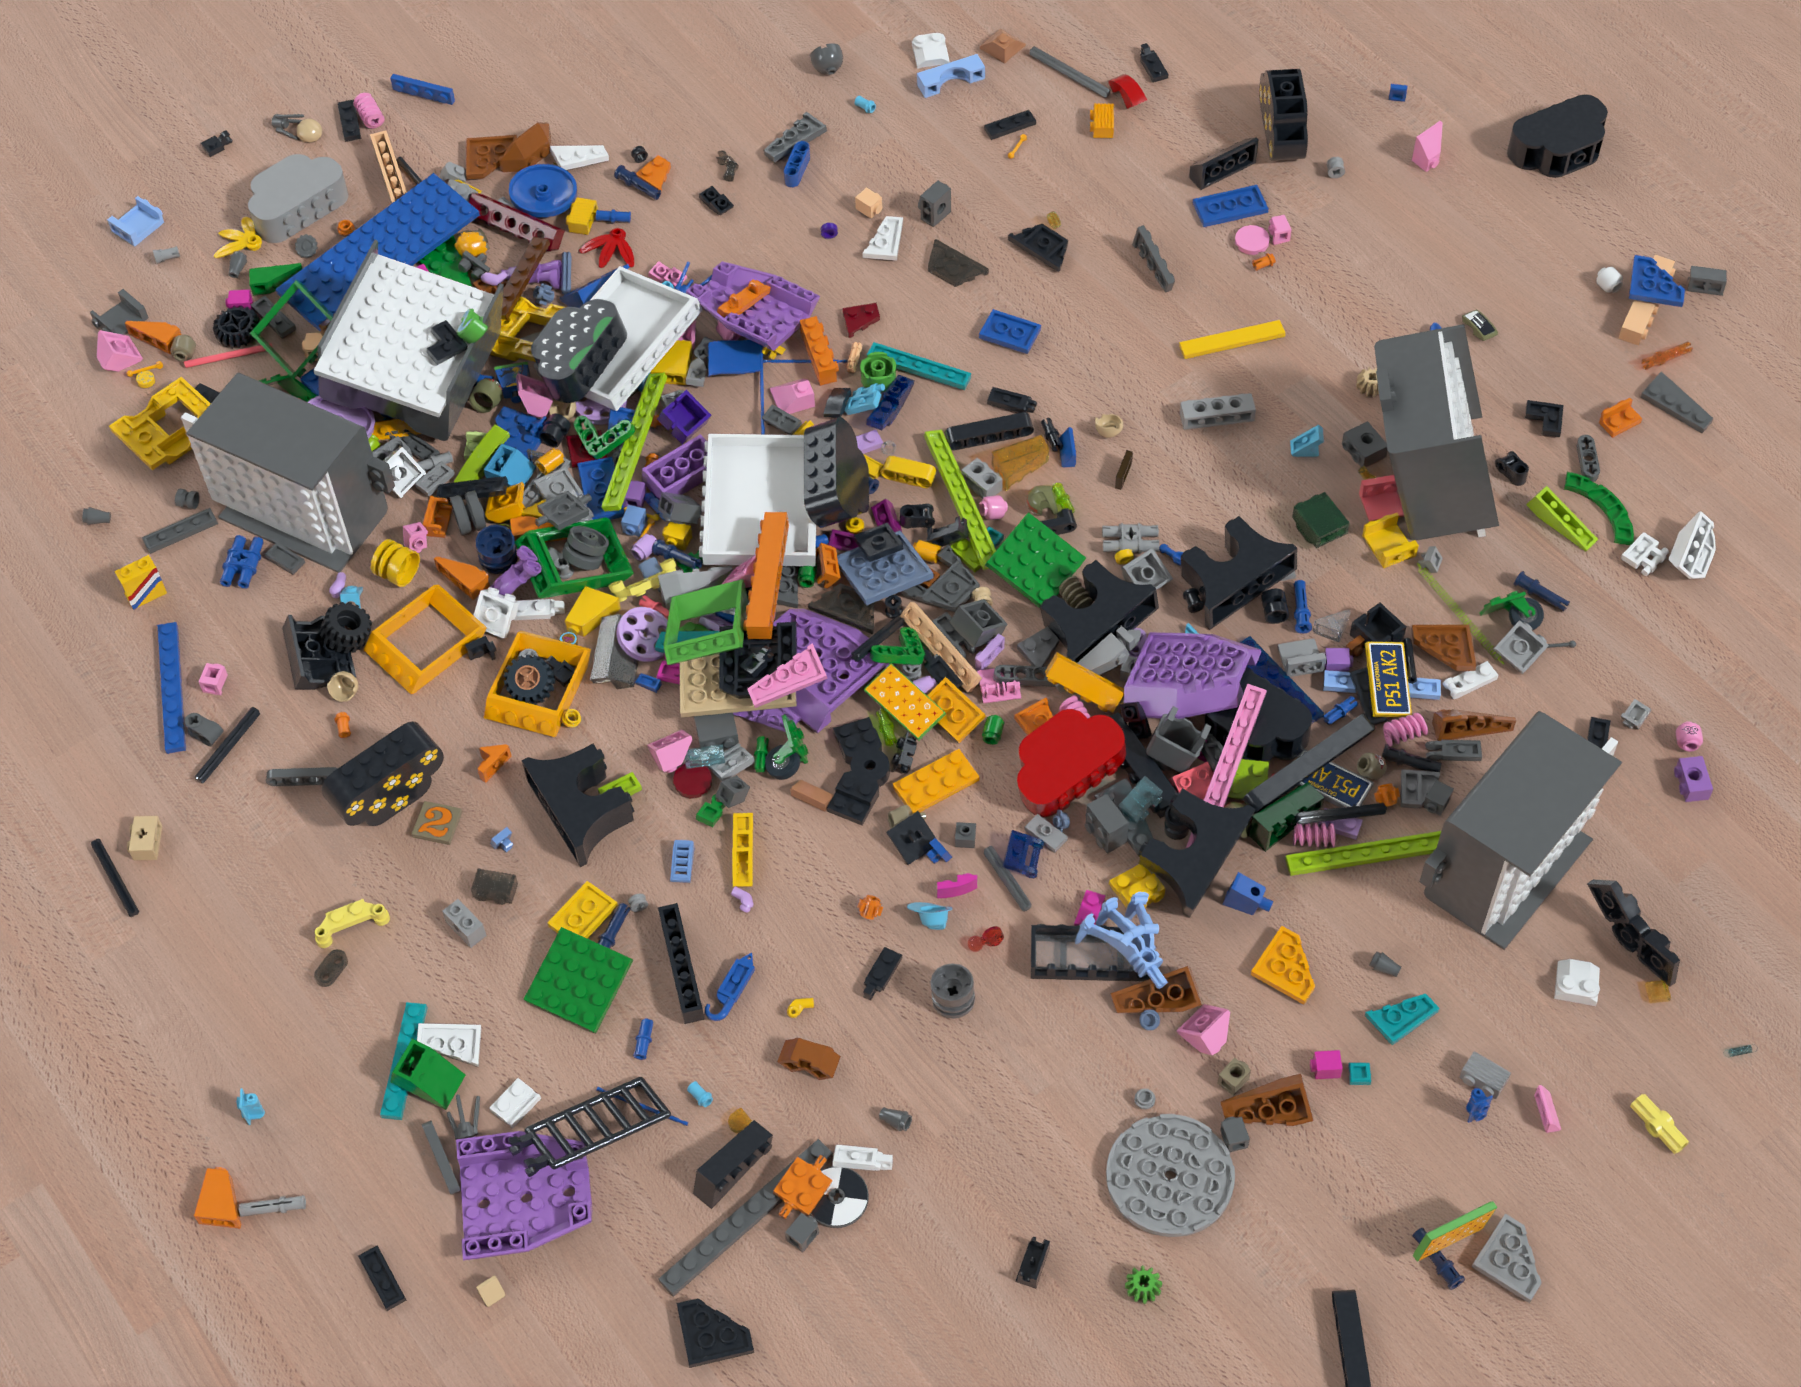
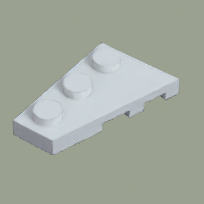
[550,145,609,170]

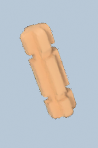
[846,342,862,373]

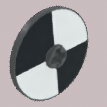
[810,1167,869,1228]

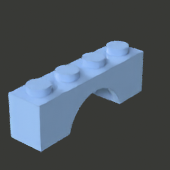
[917,54,985,98]

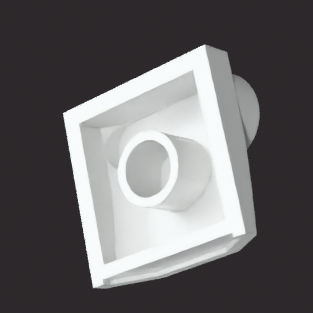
[912,33,950,69]
[383,447,426,498]
[1554,959,1600,1006]

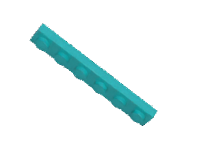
[867,342,971,390]
[380,1002,428,1120]

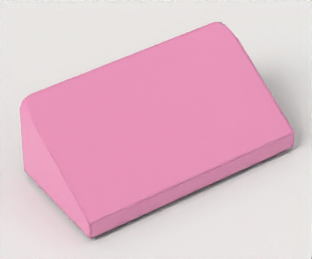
[1534,1085,1561,1133]

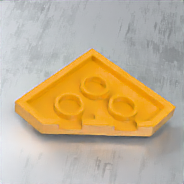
[1250,926,1315,1005]

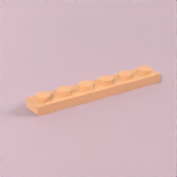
[900,602,982,692]

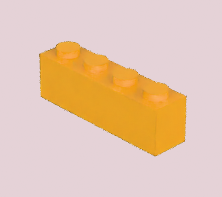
[1045,652,1124,713]

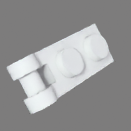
[1443,661,1498,699]

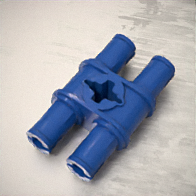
[220,535,264,589]

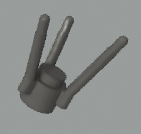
[272,114,304,140]
[447,1094,480,1140]

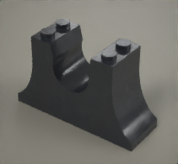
[1181,516,1298,630]
[1040,560,1159,663]
[521,743,635,867]
[1138,788,1255,918]

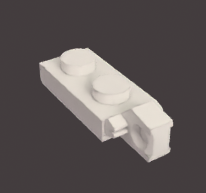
[515,599,565,620]
[833,1145,893,1171]

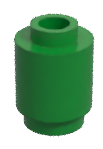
[798,563,817,588]
[982,715,1005,745]

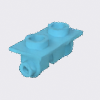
[236,1088,265,1125]

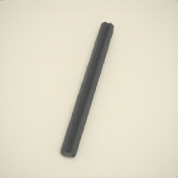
[1030,46,1111,98]

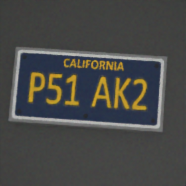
[1297,749,1374,808]

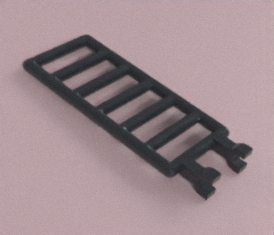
[508,1077,671,1177]

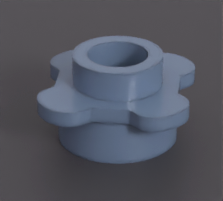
[1053,810,1070,832]

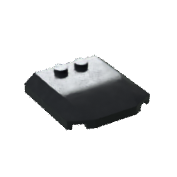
[719,622,797,699]

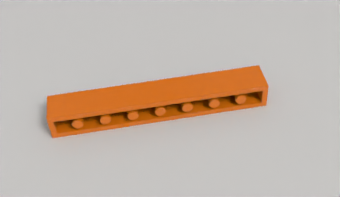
[743,512,789,639]

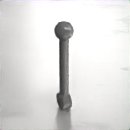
[1547,640,1576,648]

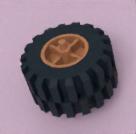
[504,654,555,705]

